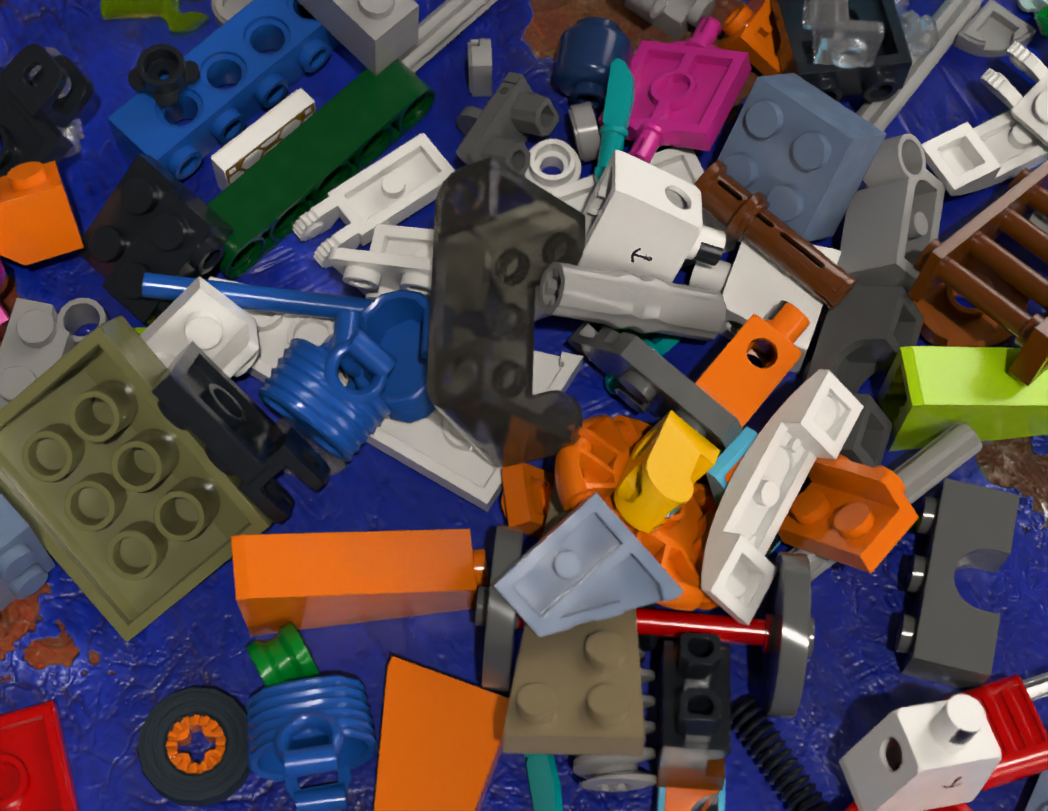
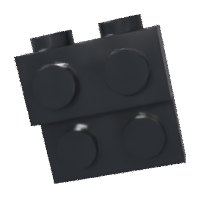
[770,0,913,102]
[75,154,234,324]

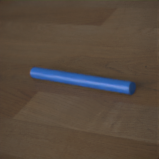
[142,272,375,319]

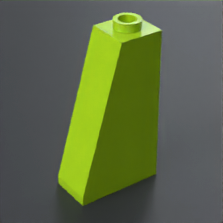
[877,346,1048,452]

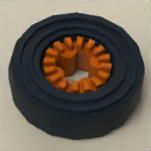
[137,687,251,807]

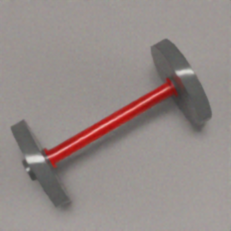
[475,525,815,719]

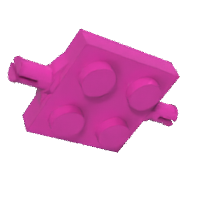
[598,16,752,164]

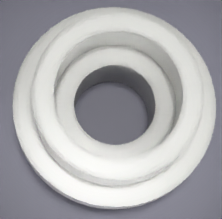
[523,139,581,193]

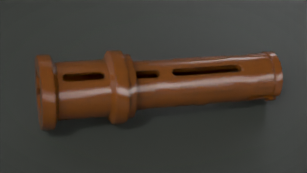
[694,160,858,310]

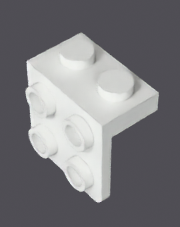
[327,223,494,316]

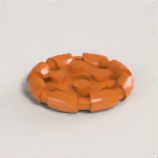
[554,414,719,611]

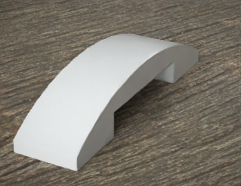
[921,110,1048,196]
[701,369,864,626]

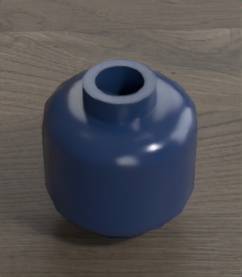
[554,17,633,108]

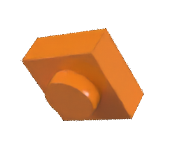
[501,461,555,539]

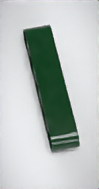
[207,58,436,279]

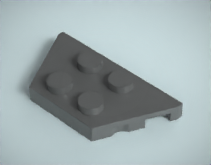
[567,322,743,457]

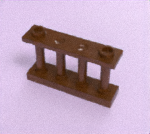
[907,160,1048,386]

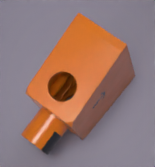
[695,300,810,427]

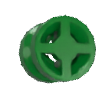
[245,622,320,687]

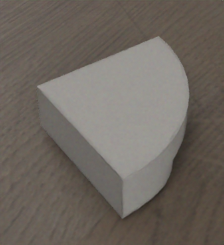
[954,0,1037,57]
[468,38,492,96]

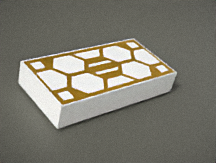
[211,88,316,191]

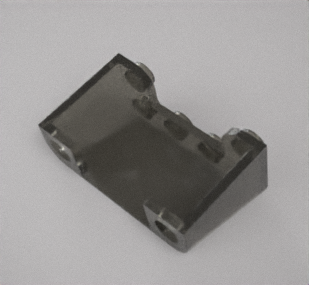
[427,157,585,467]

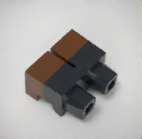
[656,633,731,791]

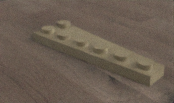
[503,480,645,756]

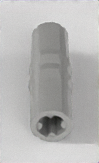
[539,261,726,341]

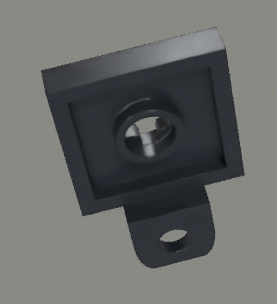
[0,44,94,177]
[151,341,331,524]

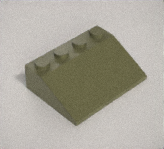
[0,315,274,643]

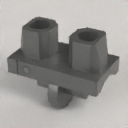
[456,72,559,192]

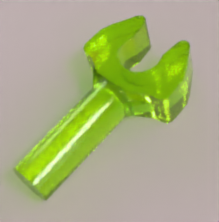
[100,0,209,33]

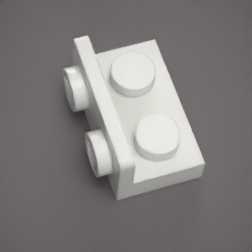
[140,276,259,378]

